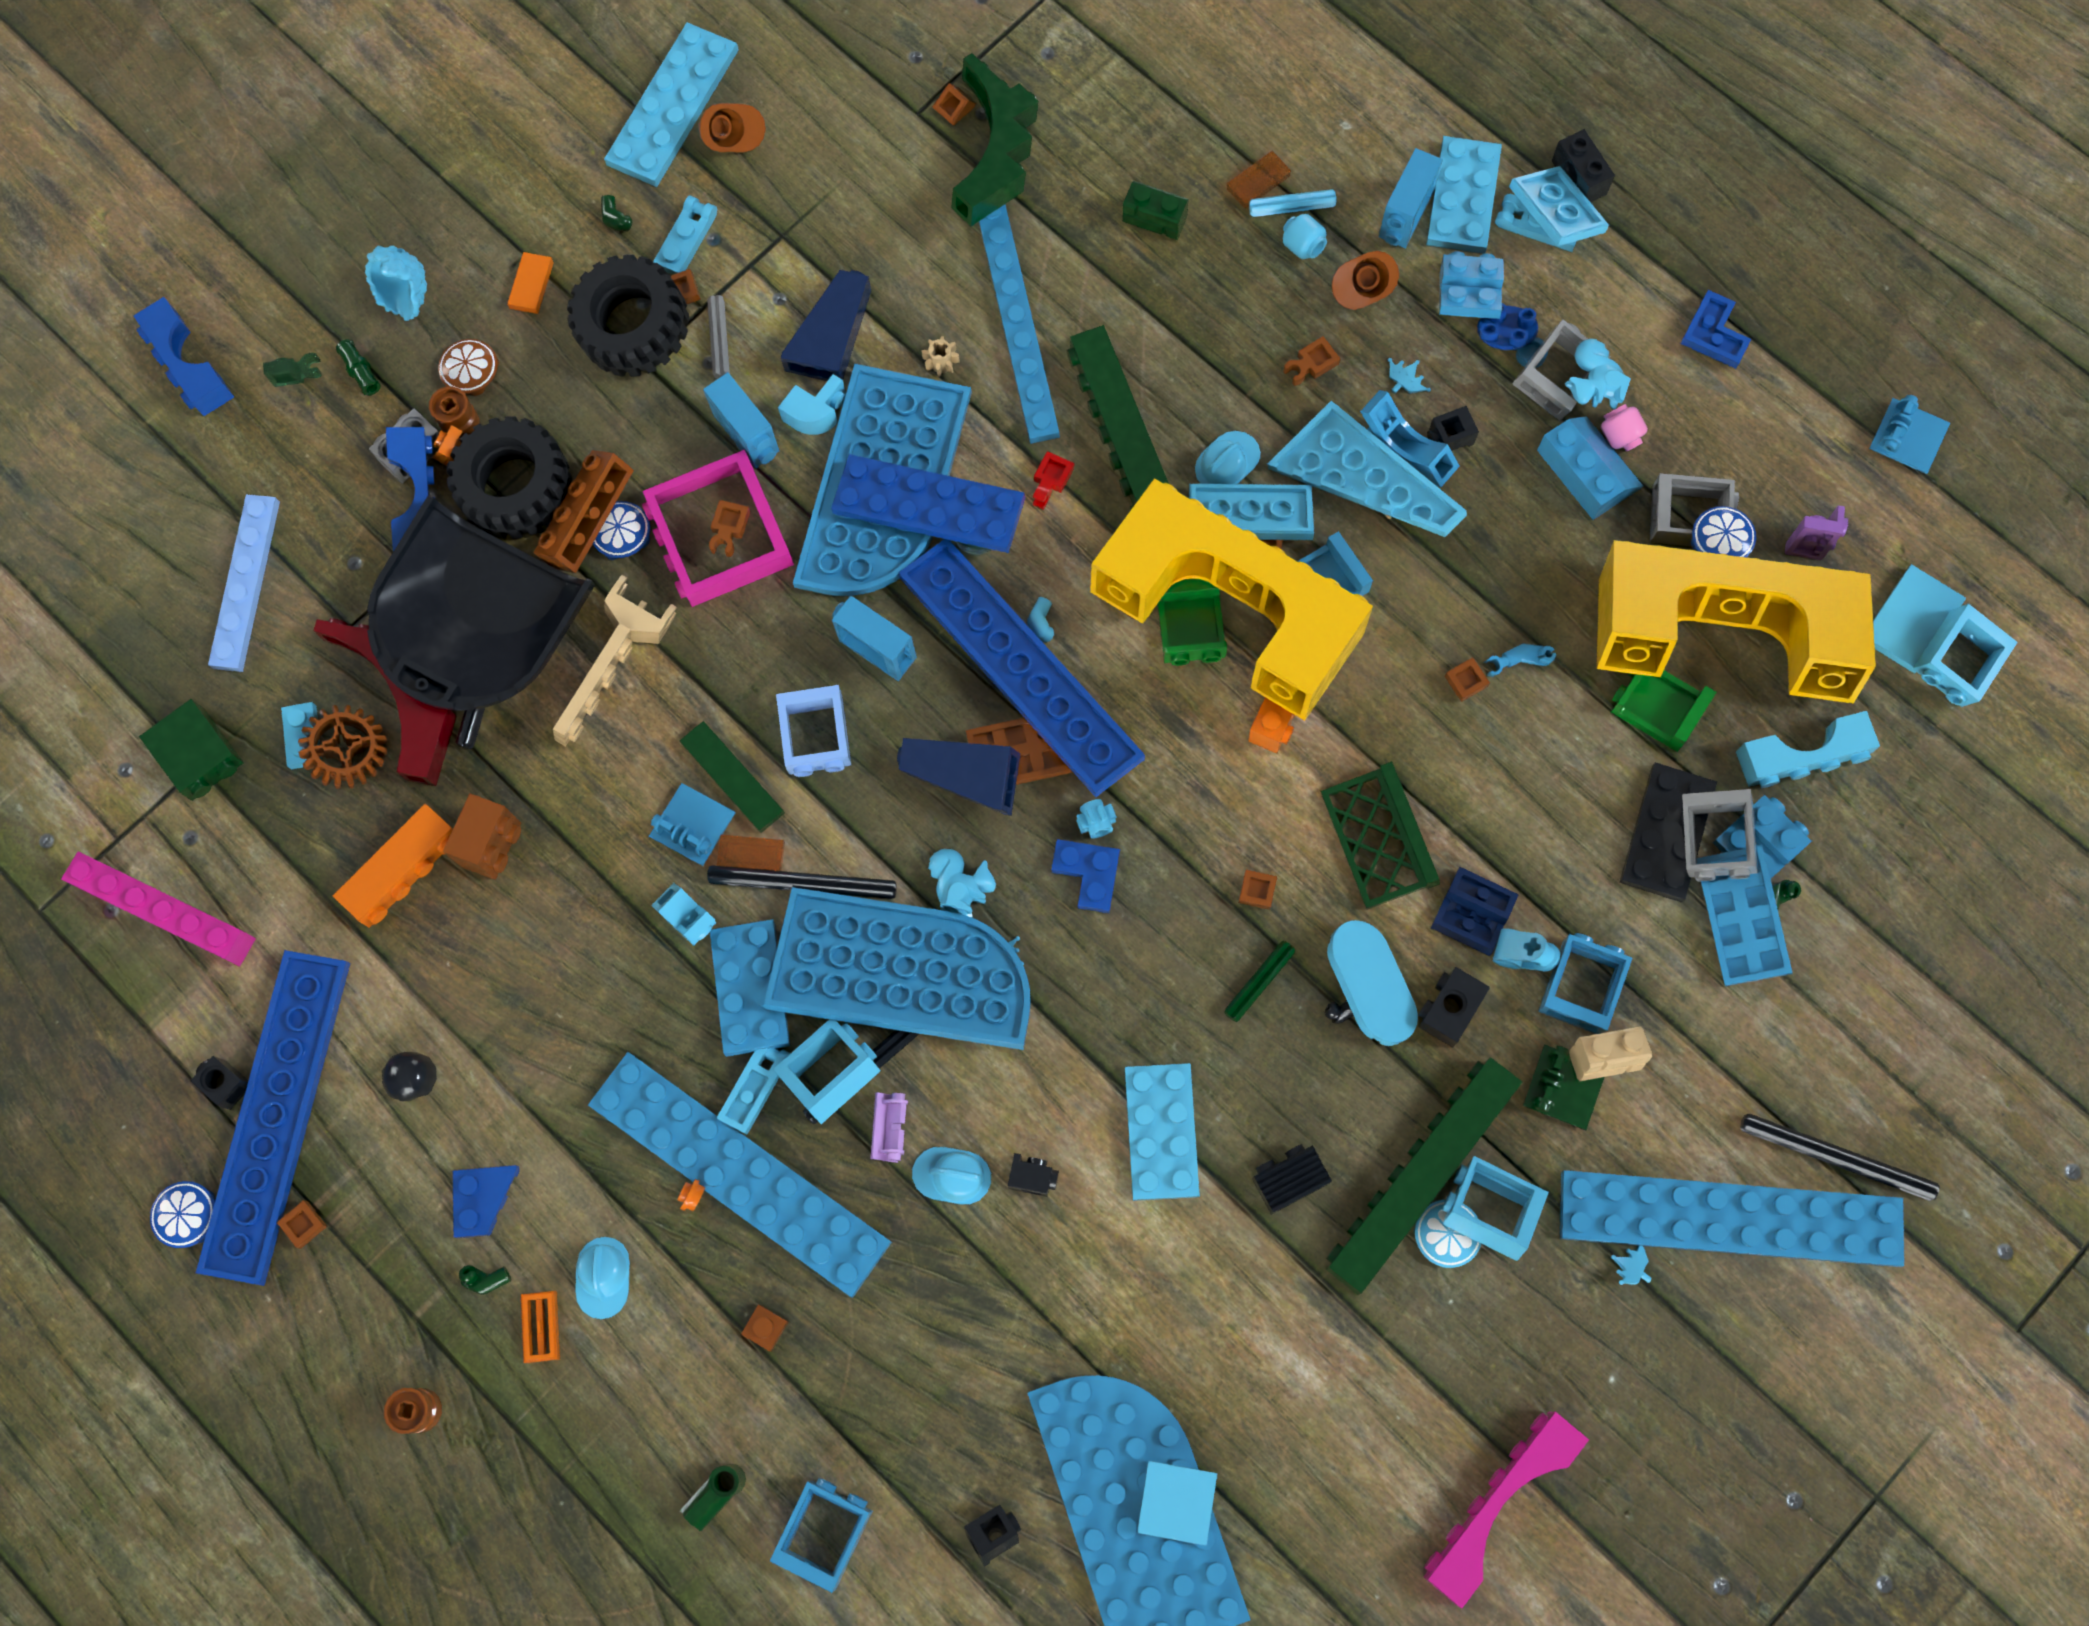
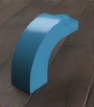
[1360,390,1460,488]

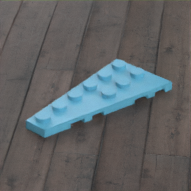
[1267,401,1467,537]

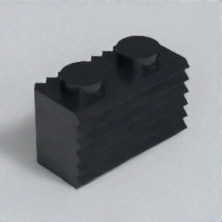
[1252,1144,1332,1215]

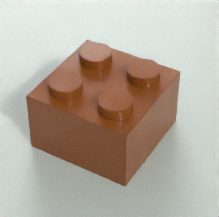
[443,793,521,880]

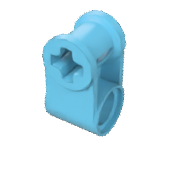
[1492,928,1561,972]

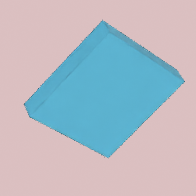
[1137,1461,1217,1546]

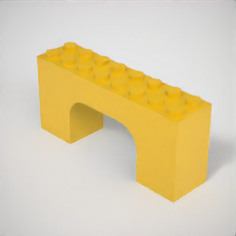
[1090,478,1373,721]
[1597,540,1876,704]

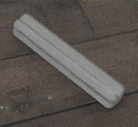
[707,295,730,379]

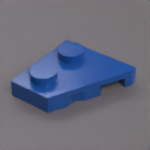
[453,1165,520,1239]

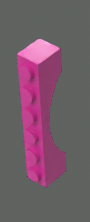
[61,851,256,967]
[1423,1412,1589,1609]

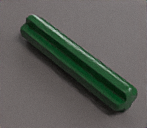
[1224,940,1295,1022]

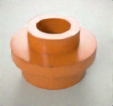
[677,1179,705,1211]

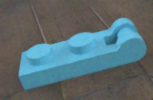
[1495,194,1576,252]
[653,195,718,275]
[717,1048,791,1135]

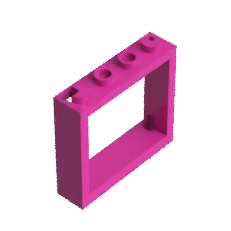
[642,450,794,607]

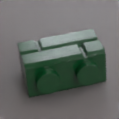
[1122,181,1189,240]

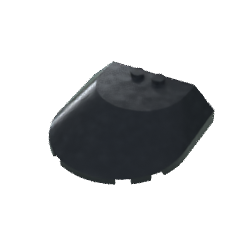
[367,495,595,711]

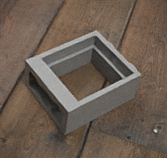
[1512,320,1611,421]
[1650,473,1739,546]
[1682,789,1758,881]

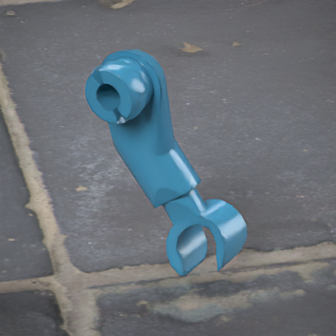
[1484,644,1556,677]

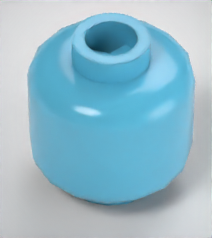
[1283,214,1327,259]

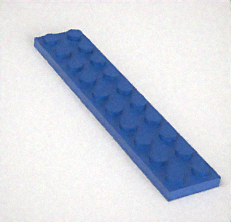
[898,539,1145,797]
[196,950,351,1286]

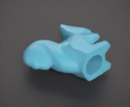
[1565,338,1631,410]
[928,849,996,918]

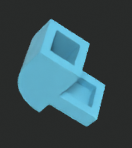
[778,374,846,435]
[651,883,716,946]

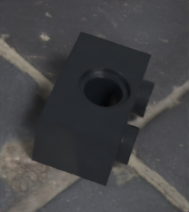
[1552,129,1615,203]
[1418,967,1490,1048]

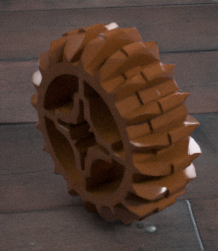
[298,704,387,789]

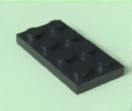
[1619,762,1717,902]

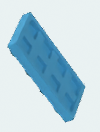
[1697,845,1793,987]
[710,919,790,1057]

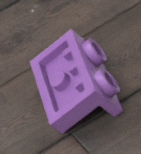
[1785,505,1848,560]

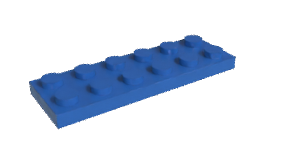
[831,454,1026,553]

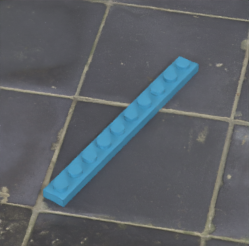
[979,204,1060,444]

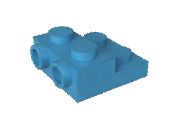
[1439,251,1504,319]
[1712,795,1812,879]

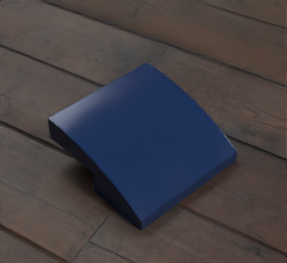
[1431,867,1519,956]

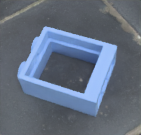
[776,685,851,777]

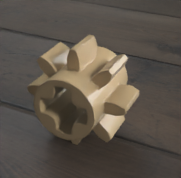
[922,336,960,377]

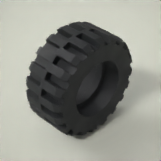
[567,254,689,377]
[446,416,572,539]

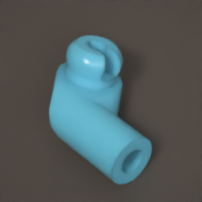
[1027,597,1054,643]

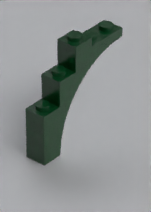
[951,53,1039,226]

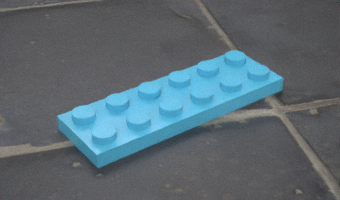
[604,22,739,187]

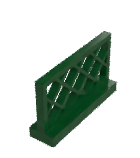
[1320,761,1440,910]

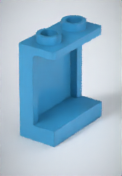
[1297,531,1373,596]

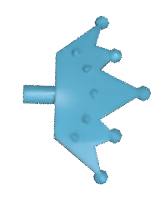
[1388,358,1431,394]
[1611,1245,1652,1285]

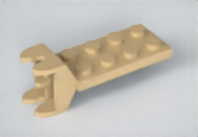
[553,575,677,747]

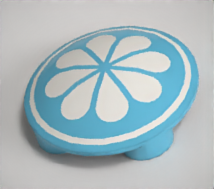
[1414,1200,1481,1268]

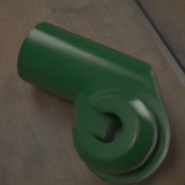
[601,195,632,232]
[1772,880,1801,911]
[459,1265,512,1295]

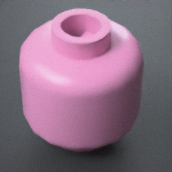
[1601,404,1648,452]

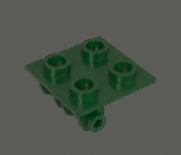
[1523,1044,1605,1131]

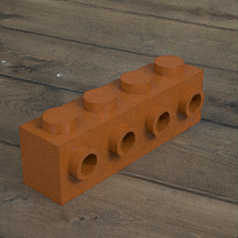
[533,450,634,573]

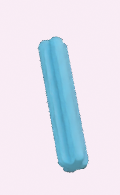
[1249,189,1336,217]

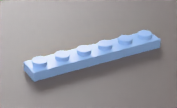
[208,494,280,672]

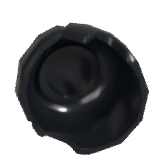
[382,1052,437,1101]

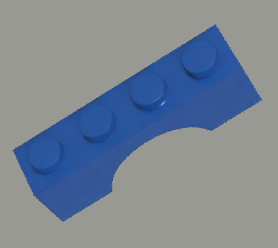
[133,297,234,416]
[386,427,435,551]

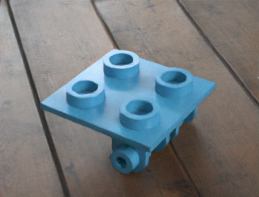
[1869,395,1950,474]
[649,783,736,866]

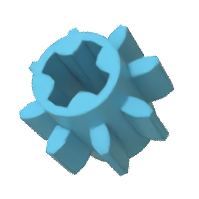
[1076,799,1117,838]

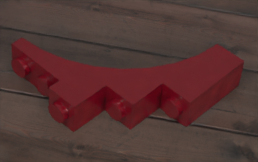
[313,618,457,786]

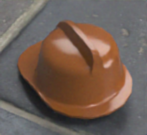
[698,103,766,152]
[1331,251,1399,310]

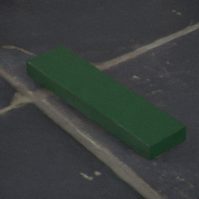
[680,721,785,833]

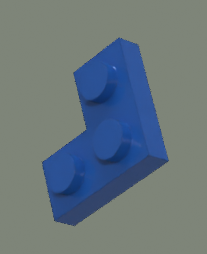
[1680,290,1751,369]
[1051,839,1120,913]

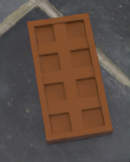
[966,718,1073,785]

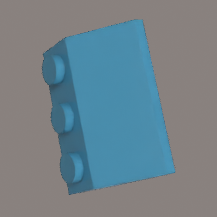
[1537,416,1643,520]

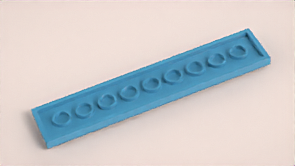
[588,1052,892,1298]
[1560,1170,1904,1267]

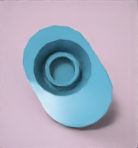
[1195,431,1261,484]
[912,1147,991,1204]
[575,1237,630,1319]

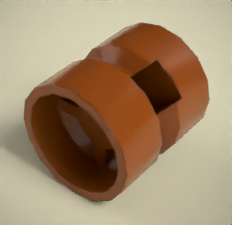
[429,386,479,438]
[384,1388,442,1434]

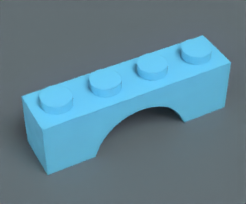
[1736,711,1880,788]

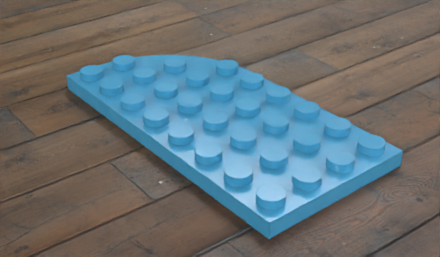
[793,364,972,596]
[764,887,1030,1050]
[1027,1375,1251,1626]

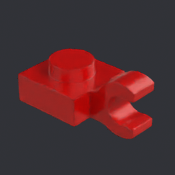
[1033,451,1075,510]

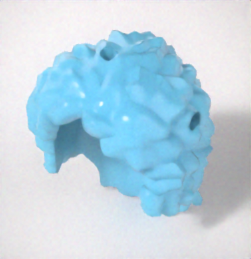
[365,246,427,321]

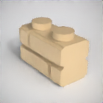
[1569,1026,1652,1081]

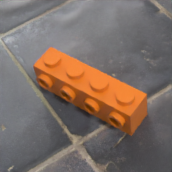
[1248,697,1296,754]
[333,803,453,928]

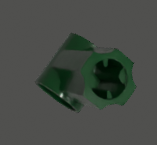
[680,1464,746,1531]

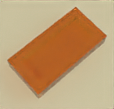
[1227,151,1291,209]
[717,835,785,871]

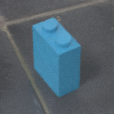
[703,372,780,468]

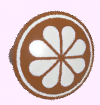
[438,339,499,396]

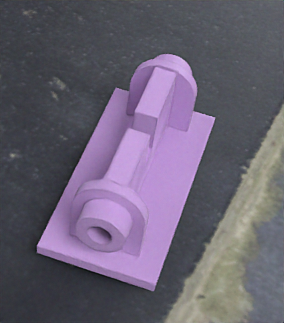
[871,1092,908,1163]

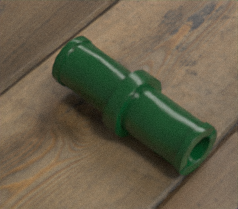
[336,339,381,396]

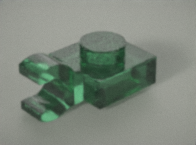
[263,353,322,387]

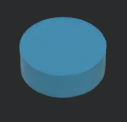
[1516,337,1548,368]

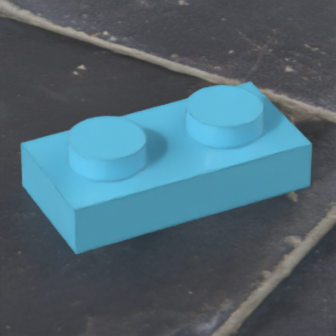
[281,702,322,770]

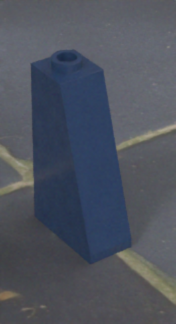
[781,270,871,381]
[897,738,1021,816]

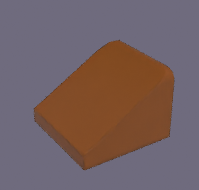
[932,83,977,125]

